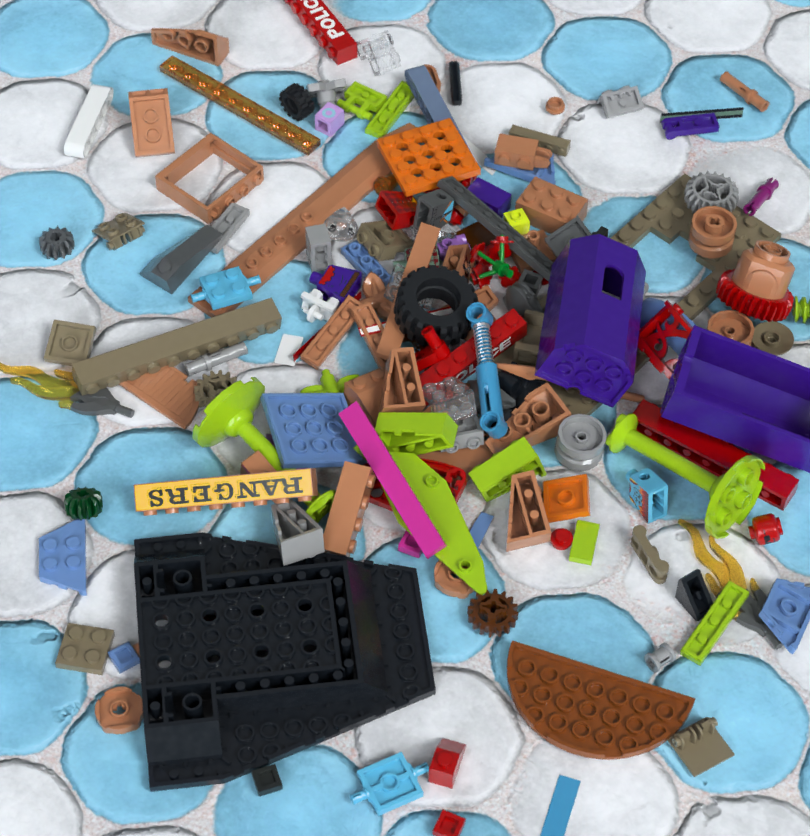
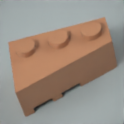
[378,347,426,414]
[506,470,551,552]

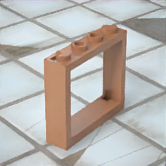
[155,133,264,224]

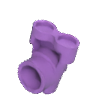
[437,234,471,262]

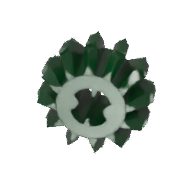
[64,487,103,520]

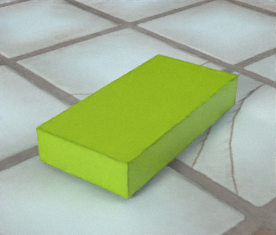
[569,520,600,565]

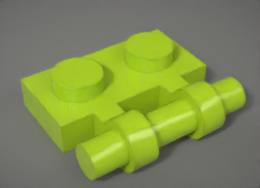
[337,81,387,121]

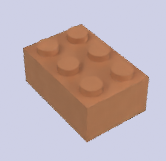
[515,177,589,234]

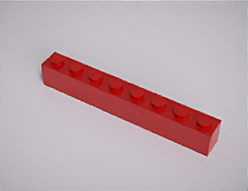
[633,399,799,511]

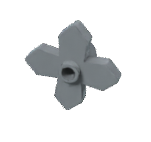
[304,79,347,108]

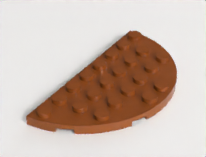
[507,640,696,760]

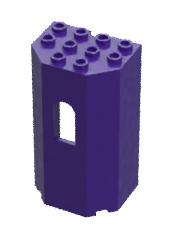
[534,234,646,408]
[660,325,810,473]

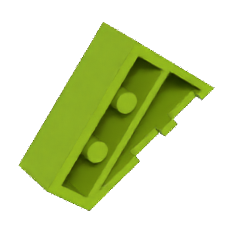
[375,412,458,455]
[468,436,547,502]

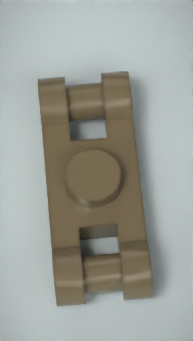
[631,525,669,584]

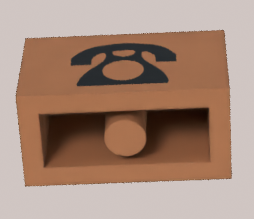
[442,244,475,283]

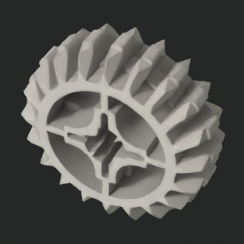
[684,171,739,214]

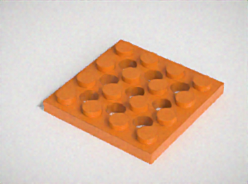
[376,118,481,197]

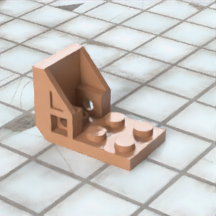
[128,88,175,157]

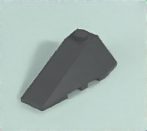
[140,224,224,294]

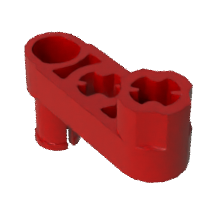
[415,325,450,371]

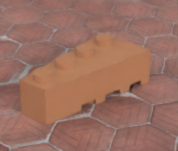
[323,461,376,557]

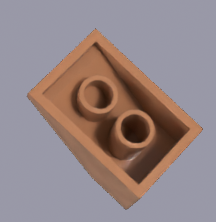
[344,368,384,428]

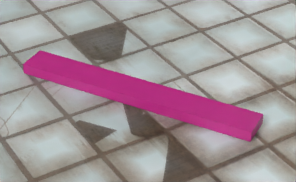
[338,401,447,559]

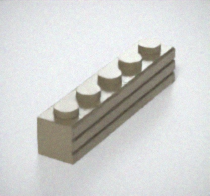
[509,124,571,157]

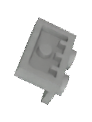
[597,85,644,118]

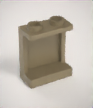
[513,310,544,366]

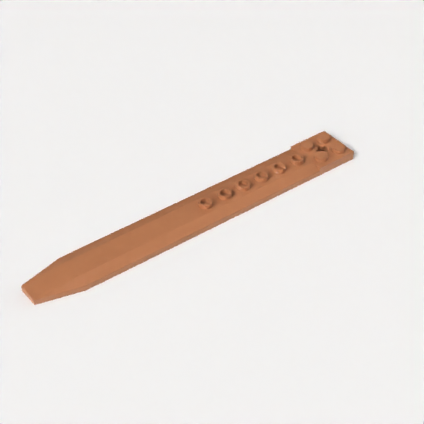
[188,123,419,317]

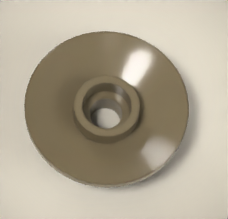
[752,321,794,356]

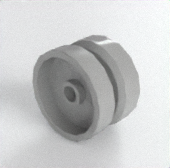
[554,414,607,471]

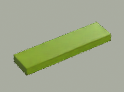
[365,81,414,138]
[680,581,749,666]

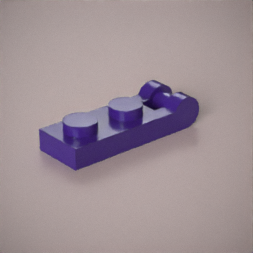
[661,113,720,140]

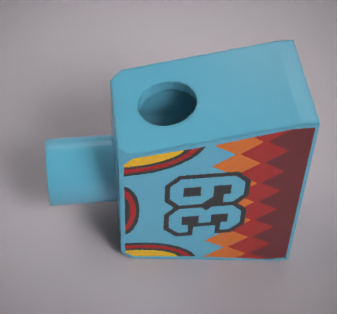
[626,468,668,524]

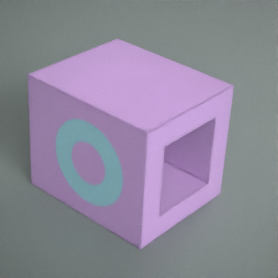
[315,102,344,137]

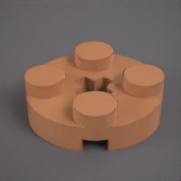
[434,560,474,599]
[95,687,143,734]

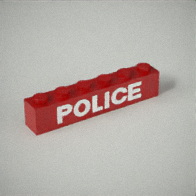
[284,0,357,65]
[419,308,527,407]

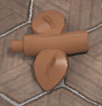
[359,271,399,321]

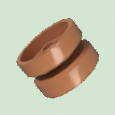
[688,206,737,259]
[707,310,754,346]

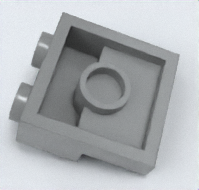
[430,404,484,453]

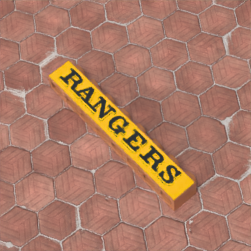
[134,468,318,516]

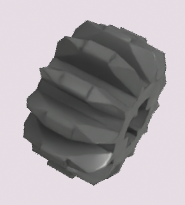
[39,226,75,260]

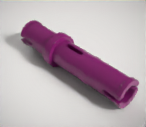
[743,178,779,216]

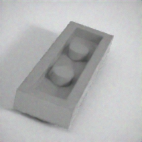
[211,202,250,254]

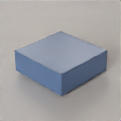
[108,641,140,674]

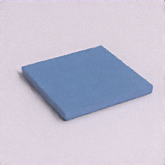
[260,393,367,469]

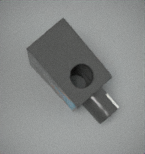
[413,189,458,230]

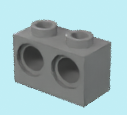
[305,224,332,272]

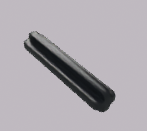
[449,61,462,106]

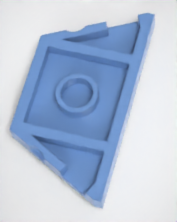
[484,155,556,185]
[39,519,87,596]
[758,578,810,654]

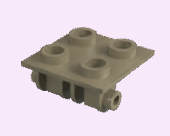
[92,213,145,250]
[667,717,735,777]

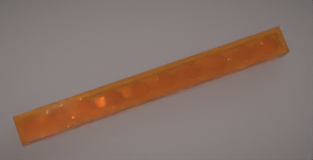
[160,55,321,156]

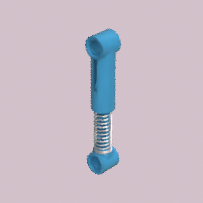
[466,302,508,439]

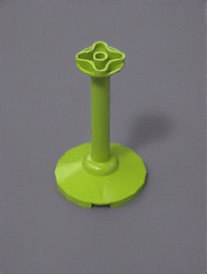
[193,377,336,523]
[605,413,765,539]

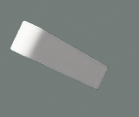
[64,84,114,159]

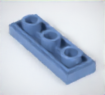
[341,240,393,286]

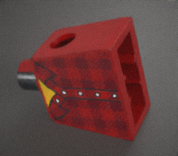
[375,190,417,230]

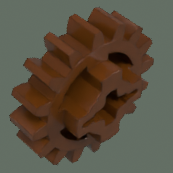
[467,589,518,638]

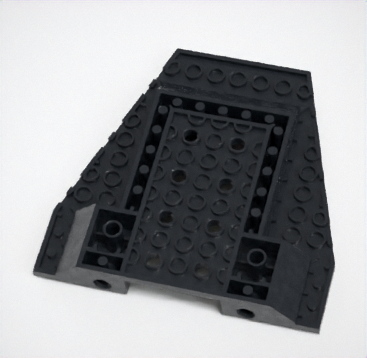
[134,532,436,792]

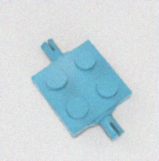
[191,266,261,310]
[349,752,429,816]

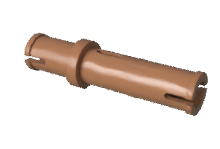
[720,71,769,112]

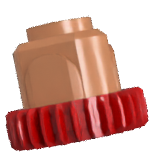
[716,240,795,322]

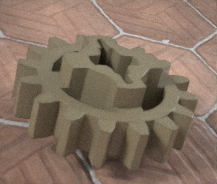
[194,370,237,408]

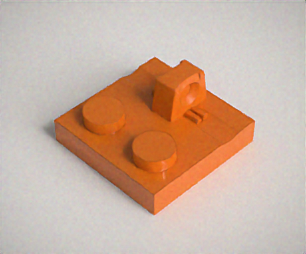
[543,474,591,523]

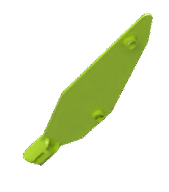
[353,444,487,595]

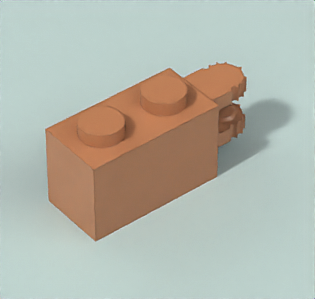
[494,133,553,171]

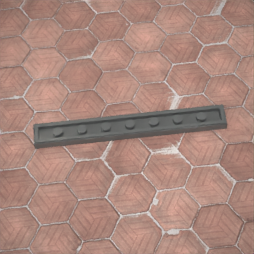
[437,176,554,282]

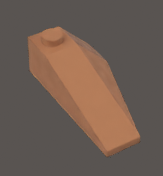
[151,28,229,66]
[485,382,572,455]

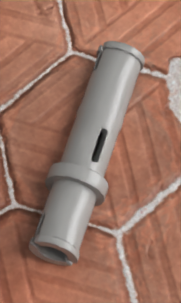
[184,341,248,377]

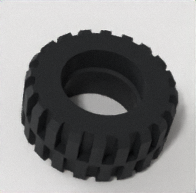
[394,265,478,347]

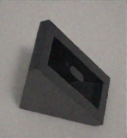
[675,569,713,621]

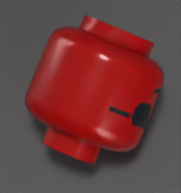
[748,513,783,545]

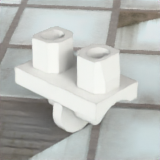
[301,288,339,323]

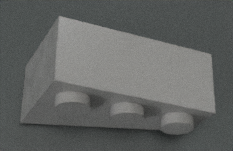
[271,499,325,566]

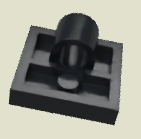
[498,361,546,410]

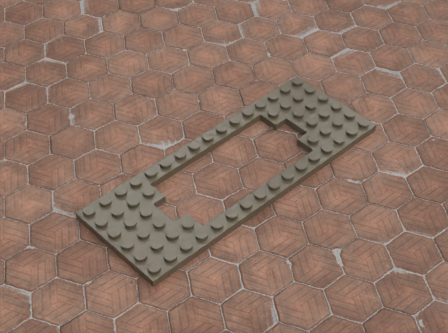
[493,173,782,415]

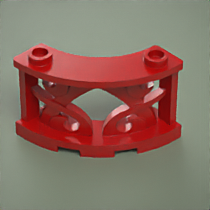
[638,300,693,380]

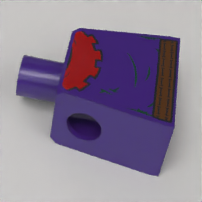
[309,265,362,306]

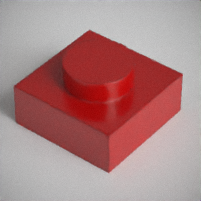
[433,810,466,836]

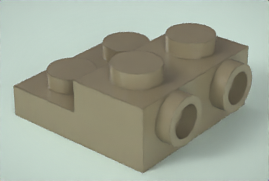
[356,220,414,261]

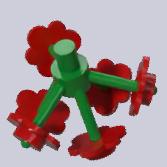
[469,234,521,289]

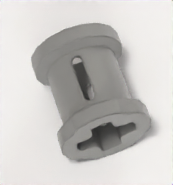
[644,642,676,673]

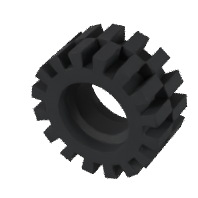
[279,83,315,121]

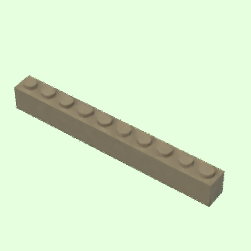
[72,297,282,396]

